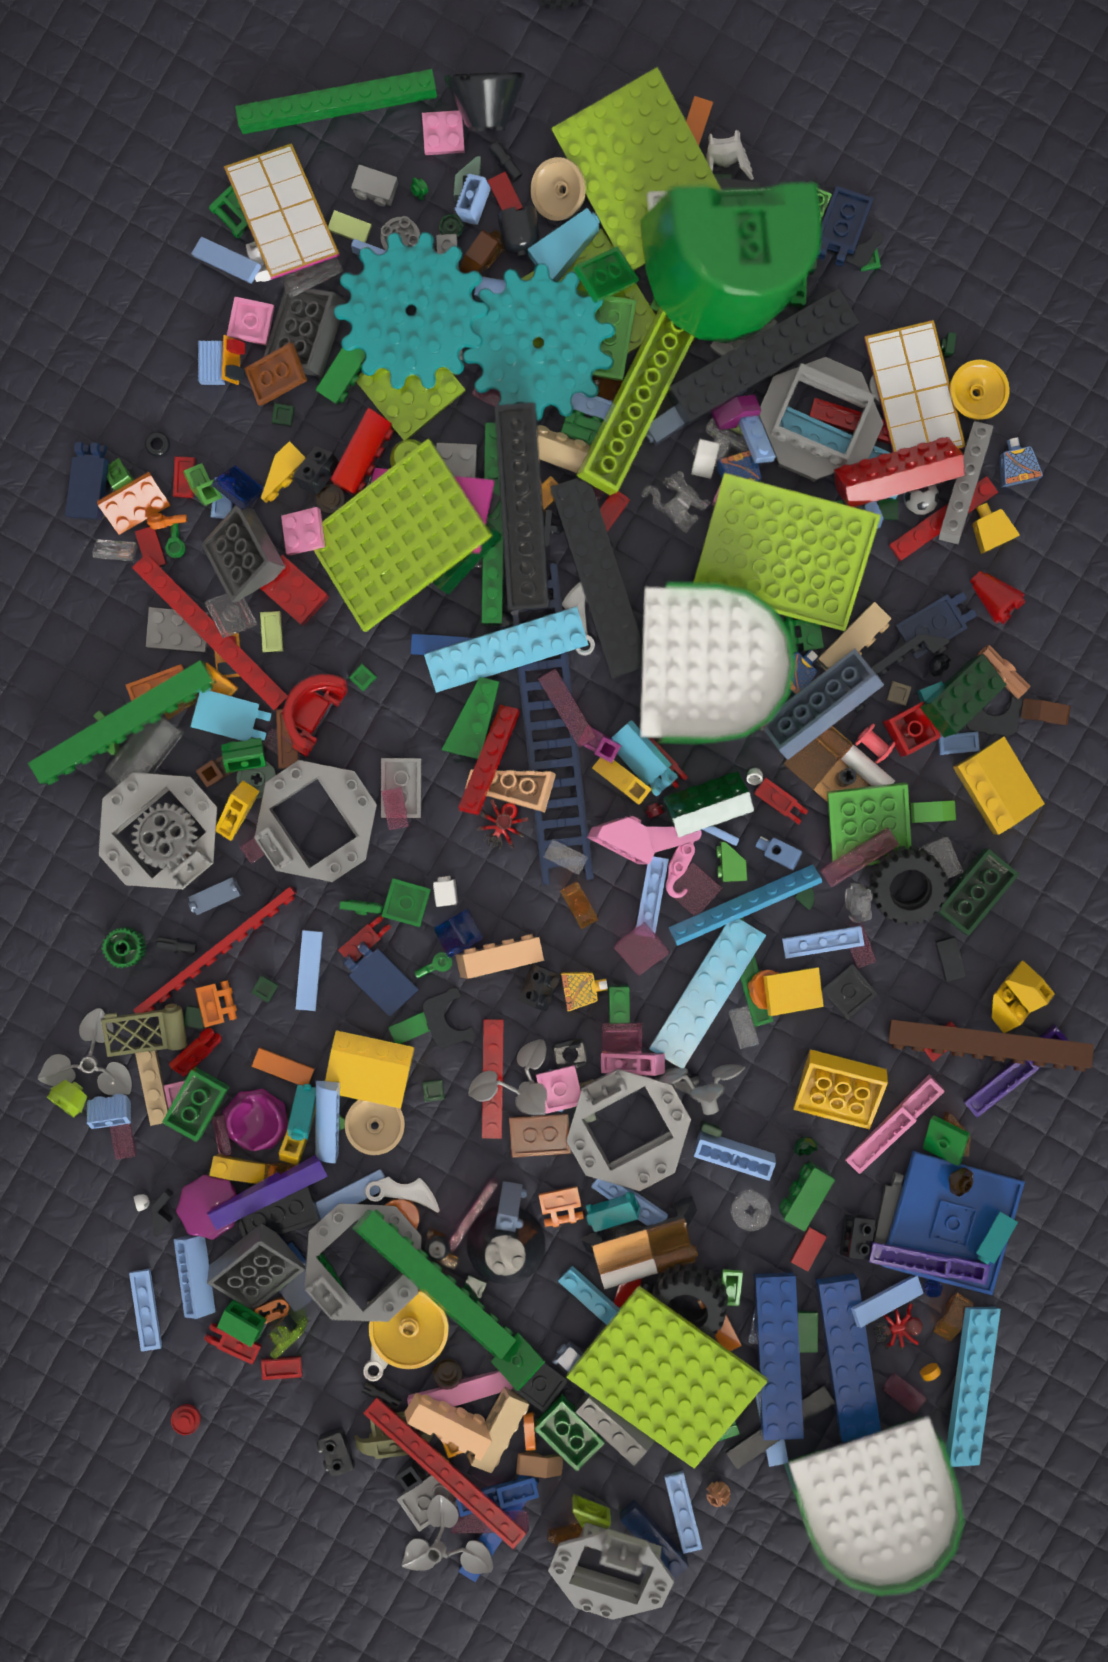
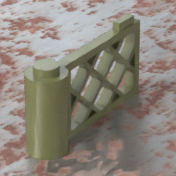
[101,1004,188,1057]

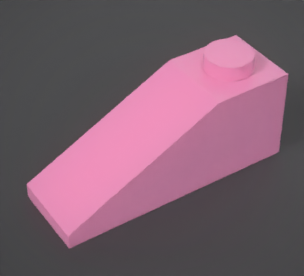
[601,1053,665,1076]

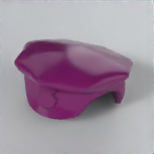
[222,1089,289,1151]
[176,1175,237,1240]

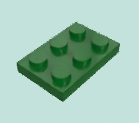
[573,246,639,303]

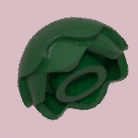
[438,214,464,238]
[794,1137,818,1157]

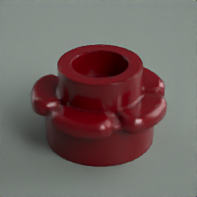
[645,803,664,819]

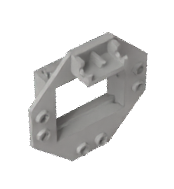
[759,357,883,482]
[254,760,377,882]
[99,772,217,890]
[567,1068,691,1191]
[305,1203,422,1322]
[548,1523,674,1619]

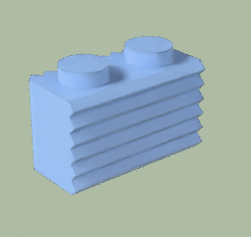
[455,174,491,225]
[198,341,225,385]
[87,1094,131,1129]

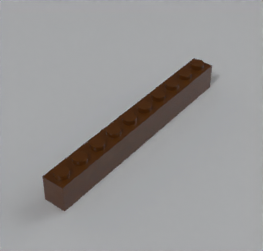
[887,1020,1094,1072]

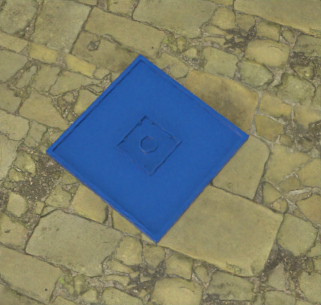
[881,1151,1025,1295]

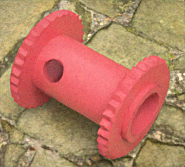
[855,724,895,764]

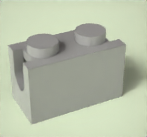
[351,165,398,207]

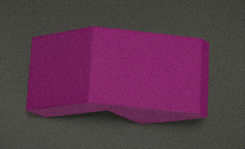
[712,395,761,430]
[578,725,621,763]

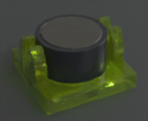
[266,1314,308,1359]

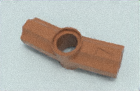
[977,645,1031,699]

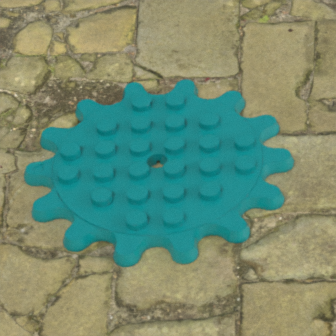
[334,232,489,389]
[462,263,615,422]

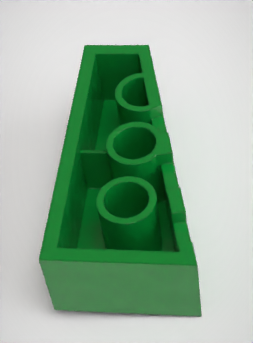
[442,677,500,759]

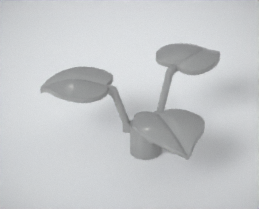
[38,1008,132,1095]
[468,1039,547,1115]
[655,1064,745,1115]
[402,1494,493,1574]

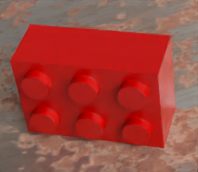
[260,555,329,626]

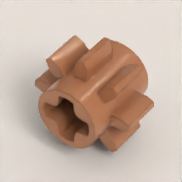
[706,1481,731,1507]

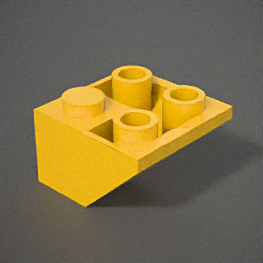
[1005,961,1055,1013]
[992,974,1030,1033]

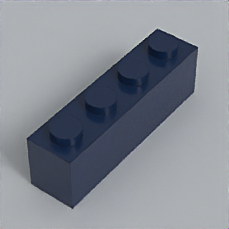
[620,1499,689,1579]

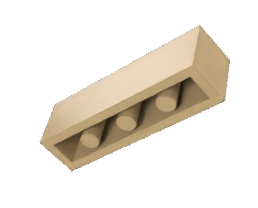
[538,425,590,473]
[816,602,892,671]
[467,1387,529,1473]

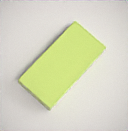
[328,210,372,243]
[260,611,283,652]

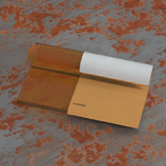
[784,726,895,802]
[592,1218,698,1290]

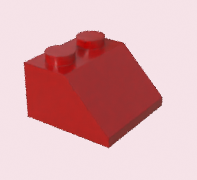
[882,702,941,757]

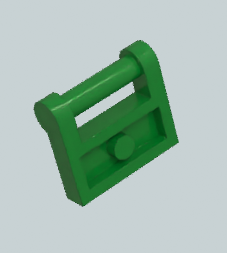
[209,186,249,238]

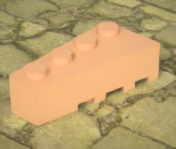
[465,770,556,813]
[455,934,544,979]
[405,1393,492,1461]

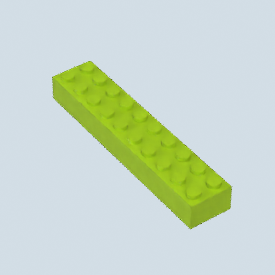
[576,307,694,495]

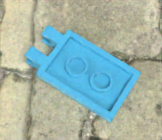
[191,691,271,741]
[611,720,678,796]

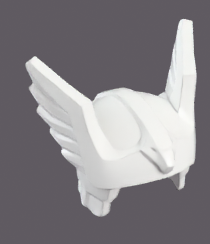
[706,130,754,180]

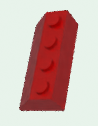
[331,408,394,496]

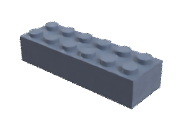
[762,649,884,759]

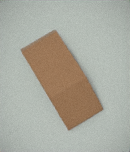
[516,1451,563,1478]

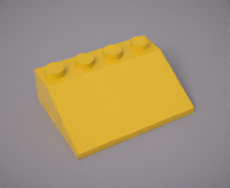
[953,736,1045,835]
[325,1030,414,1109]
[793,1049,888,1129]

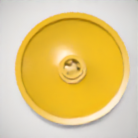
[369,1289,449,1369]

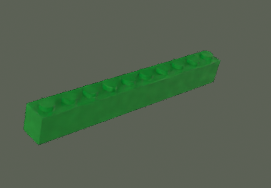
[235,69,437,134]
[482,423,504,626]
[28,660,216,785]
[352,1210,516,1359]

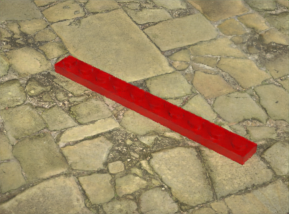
[132,554,288,711]
[133,886,297,1013]
[363,1397,527,1549]

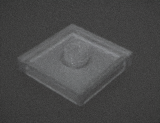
[205,593,258,638]
[918,836,963,886]

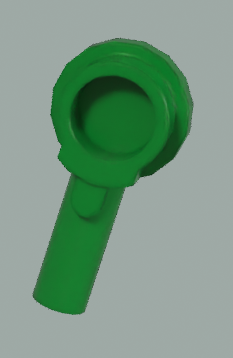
[165,523,185,558]
[414,952,452,978]

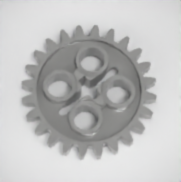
[132,803,197,869]

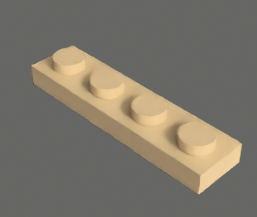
[135,1045,169,1126]

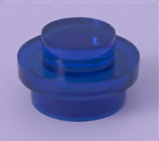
[923,1280,943,1298]

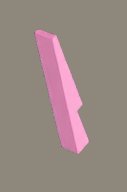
[845,1074,945,1174]
[407,1370,513,1407]

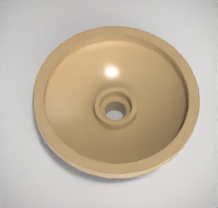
[531,157,586,221]
[345,1100,405,1155]

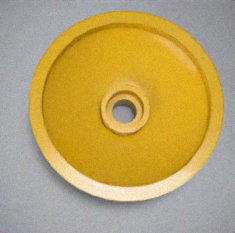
[950,360,1010,420]

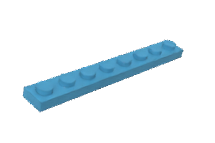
[669,864,822,946]

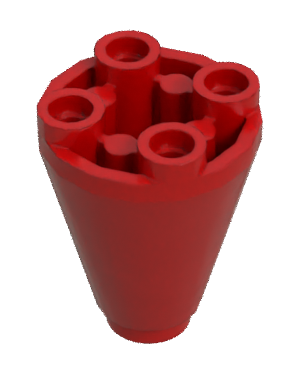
[970,571,1026,624]

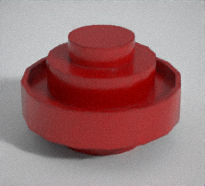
[171,1404,201,1435]

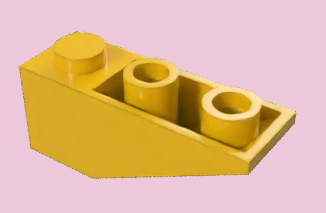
[261,441,305,503]
[592,757,651,805]

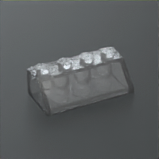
[105,715,185,785]

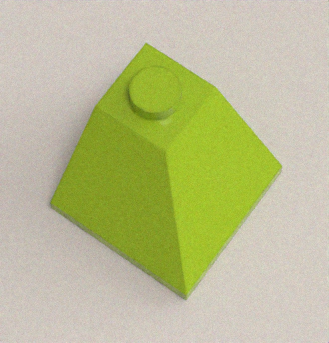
[572,1494,611,1529]

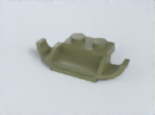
[354,1412,433,1459]

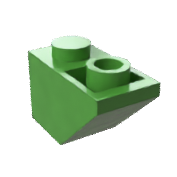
[716,842,747,882]

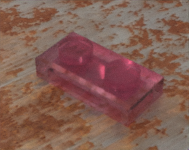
[382,787,409,830]
[882,1373,927,1414]

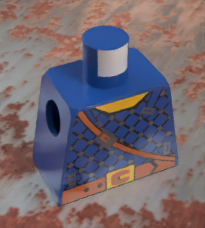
[716,451,761,482]
[790,650,819,696]

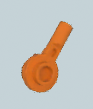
[147,513,187,529]

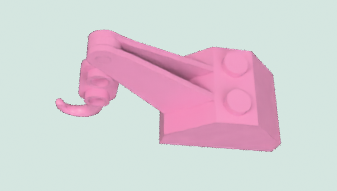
[587,816,702,898]

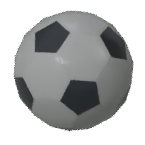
[903,484,939,515]

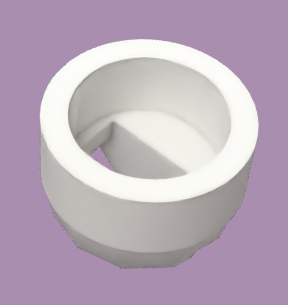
[747,768,763,785]
[134,1194,150,1212]

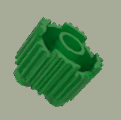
[101,927,146,968]

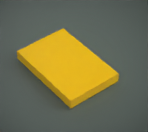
[763,967,824,1016]

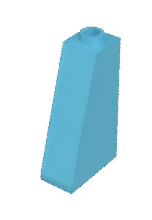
[528,208,600,282]

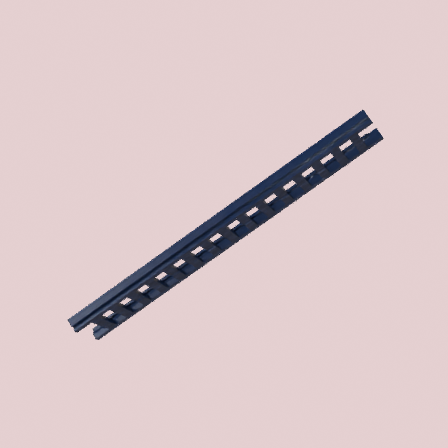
[511,563,594,885]

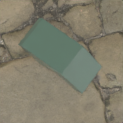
[454,156,481,201]

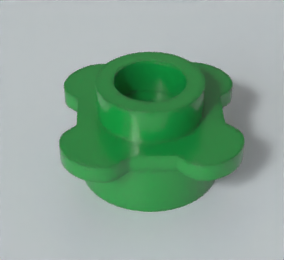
[410,177,428,201]

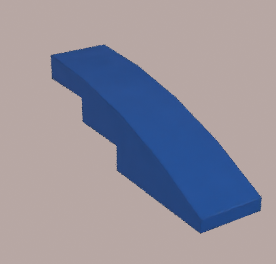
[411,634,473,655]
[455,1477,539,1517]

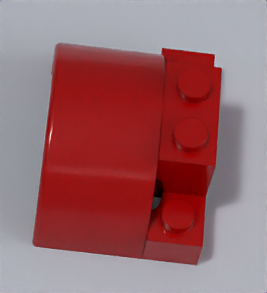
[281,674,348,757]

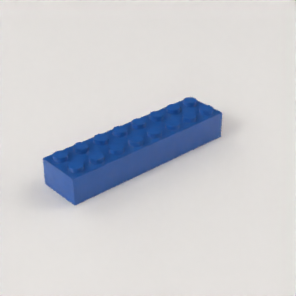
[753,1272,804,1440]
[816,1273,881,1442]

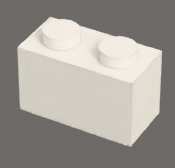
[433,876,458,907]

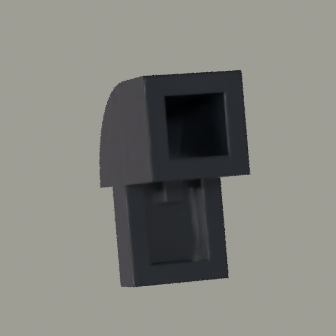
[396,1457,429,1492]

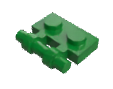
[784,616,824,653]

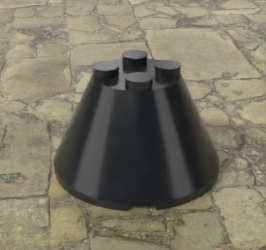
[444,72,525,132]
[467,1206,546,1285]

